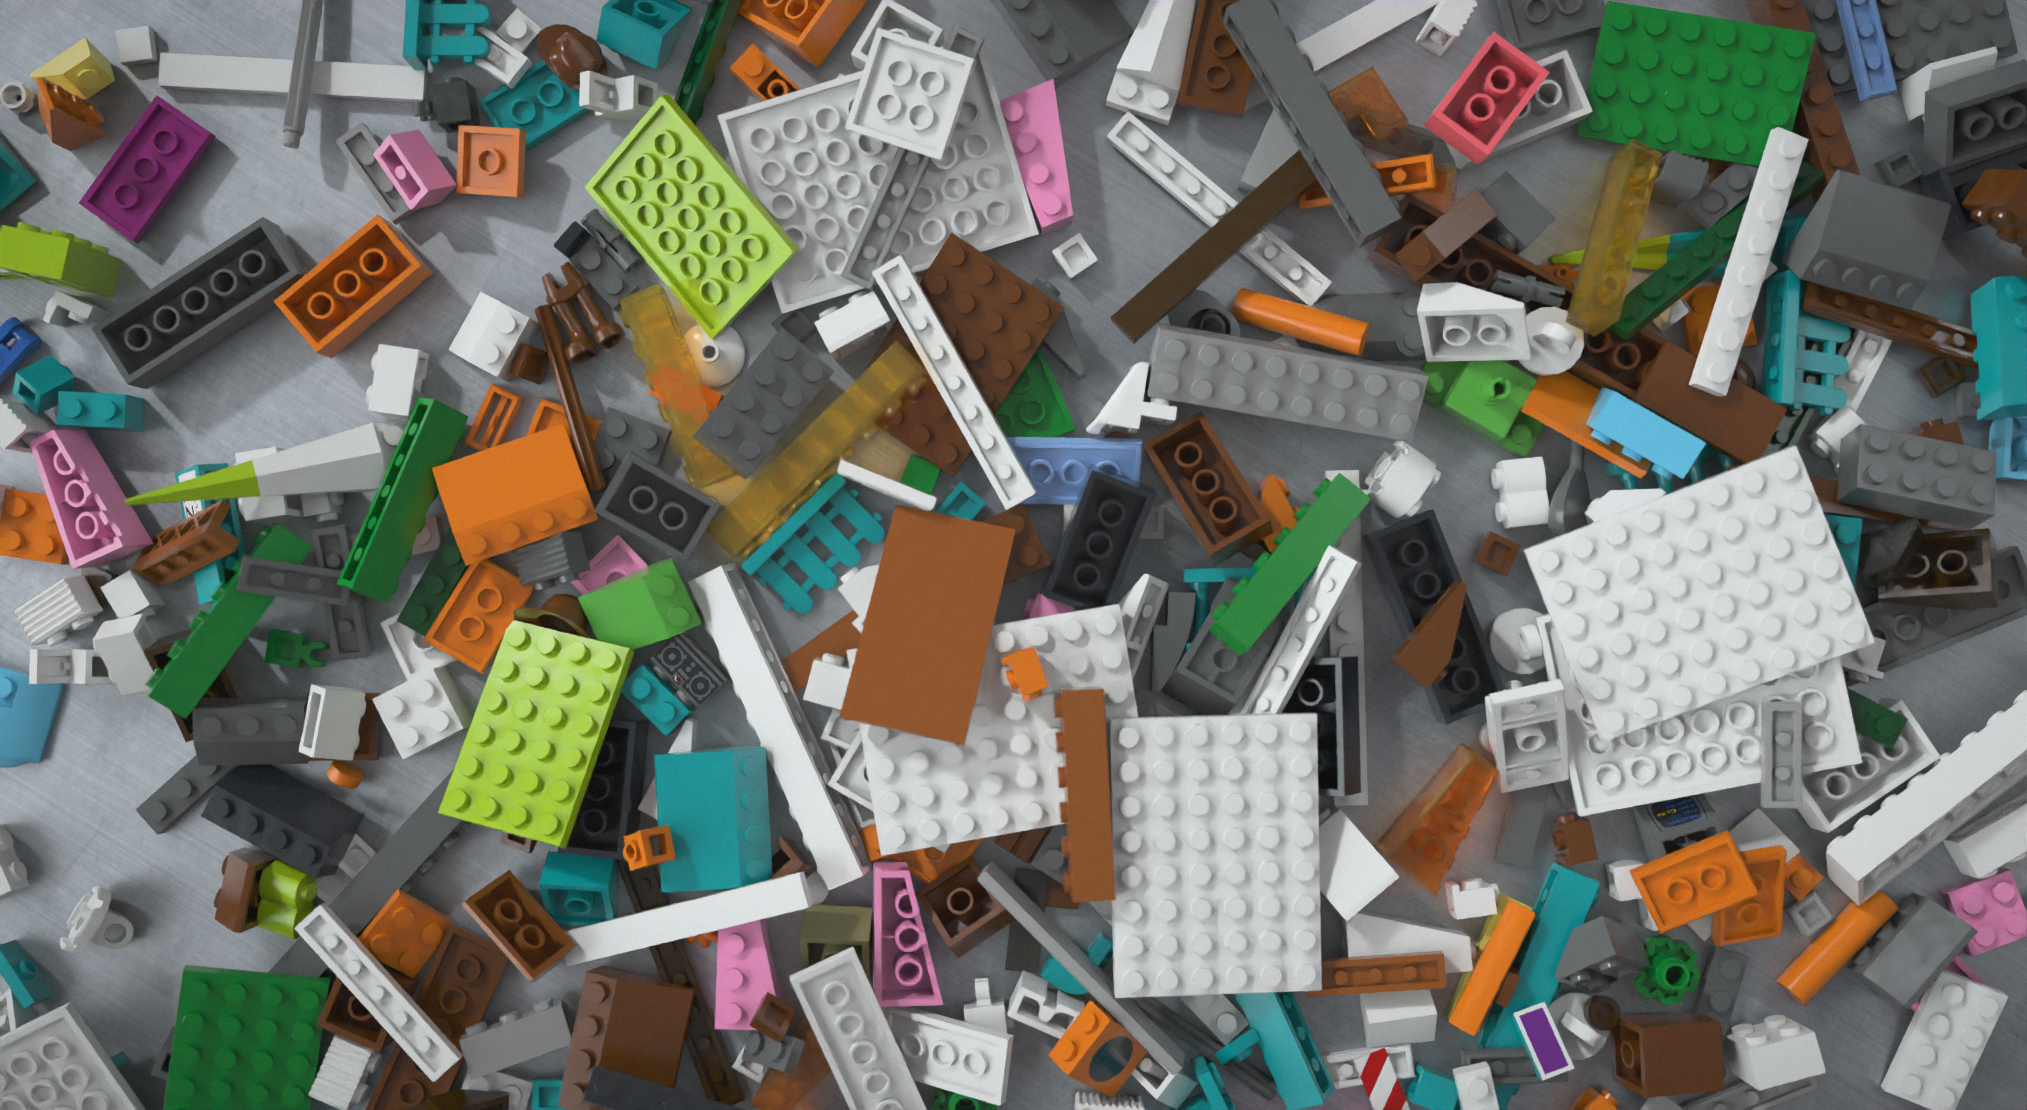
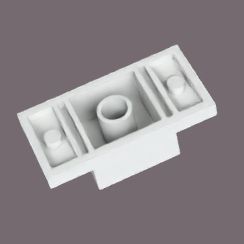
[1485,679,1569,793]

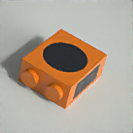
[1048,1000,1148,1098]

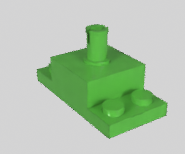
[1420,360,1545,458]

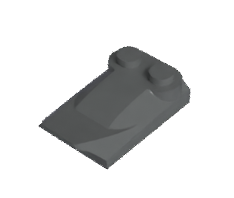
[1311,290,1426,361]

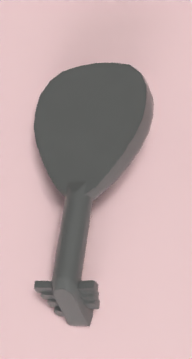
[1548,439,1591,536]

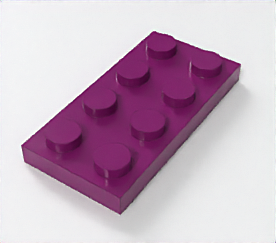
[79,95,216,244]

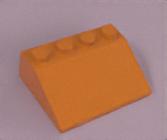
[737,0,867,68]
[432,423,599,566]

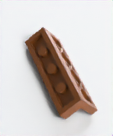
[131,499,240,588]
[1306,951,1447,997]

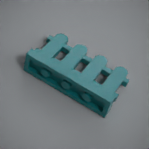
[403,0,492,70]
[1762,270,1851,416]
[740,471,885,613]

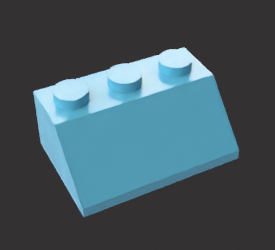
[1586,387,1706,480]

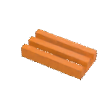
[464,383,525,451]

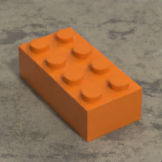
[273,214,433,359]

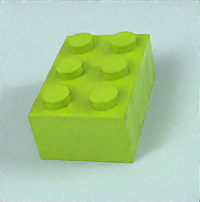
[0,222,121,298]

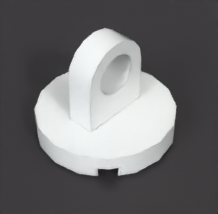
[1519,307,1584,376]
[1487,608,1545,674]
[60,886,134,954]
[1548,991,1609,1060]

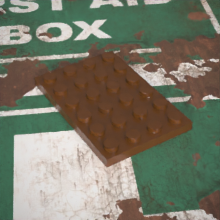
[844,232,1065,477]

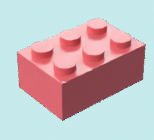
[1423,32,1550,165]

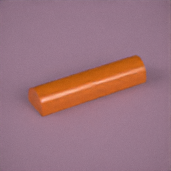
[1299,154,1438,210]
[1232,288,1372,357]
[1775,890,1898,1007]
[1448,899,1536,1036]

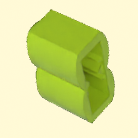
[257,859,318,940]

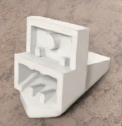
[1086,362,1177,435]

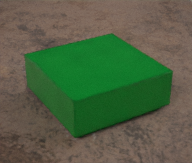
[899,454,942,495]

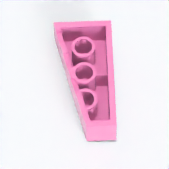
[999,79,1073,236]
[29,429,154,569]
[873,862,943,1007]

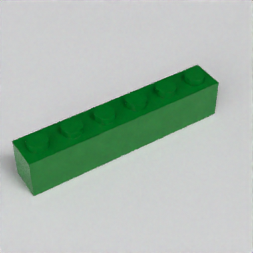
[337,398,469,603]
[1208,473,1371,656]
[145,522,313,719]

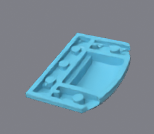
[0,666,65,768]

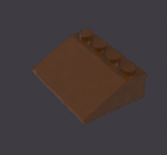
[557,965,695,1110]

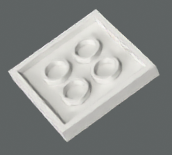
[845,27,977,162]

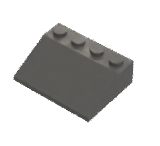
[990,0,1134,89]
[1781,169,1951,310]

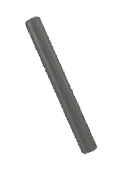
[1135,997,1277,1100]

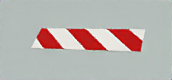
[1353,1047,1410,1110]

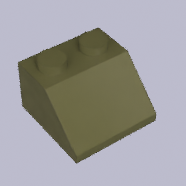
[800,903,873,981]

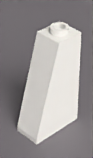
[1339,910,1477,973]

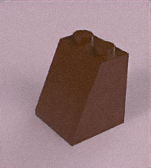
[1611,1013,1726,1098]

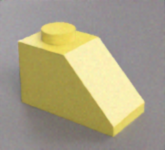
[30,37,115,99]

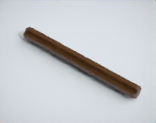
[535,304,606,494]

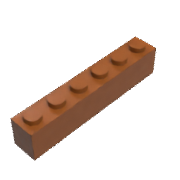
[1053,686,1116,903]

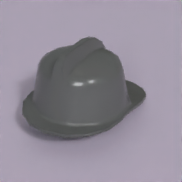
[1168,289,1241,337]

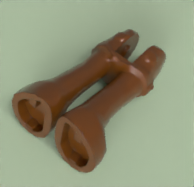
[542,262,626,364]

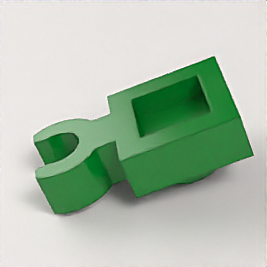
[264,629,330,668]

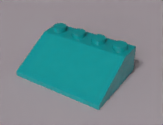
[654,745,773,892]

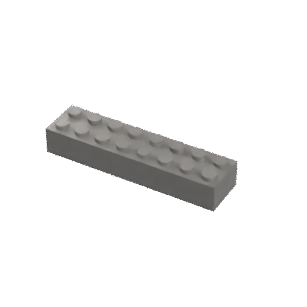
[1145,323,1429,442]

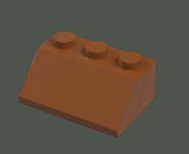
[461,870,576,983]

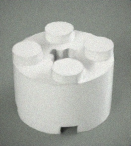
[1362,440,1441,518]

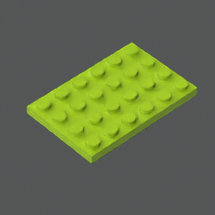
[585,94,800,339]
[438,620,634,849]

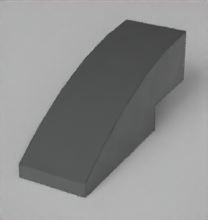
[1149,592,1196,693]

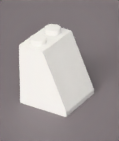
[1319,806,1399,921]

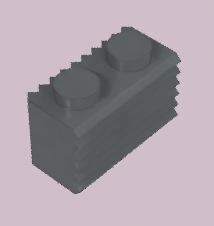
[1638,150,1710,209]
[512,530,590,591]

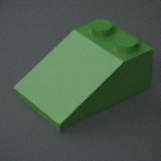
[578,556,702,650]

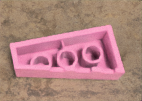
[715,888,782,1030]

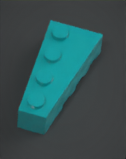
[1970,275,2027,421]

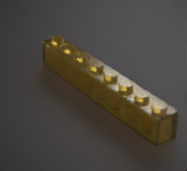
[705,340,928,559]

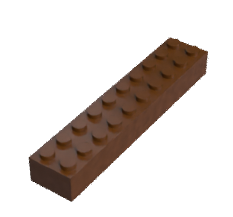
[1366,194,1697,400]

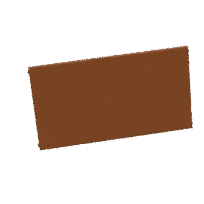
[839,504,1016,746]

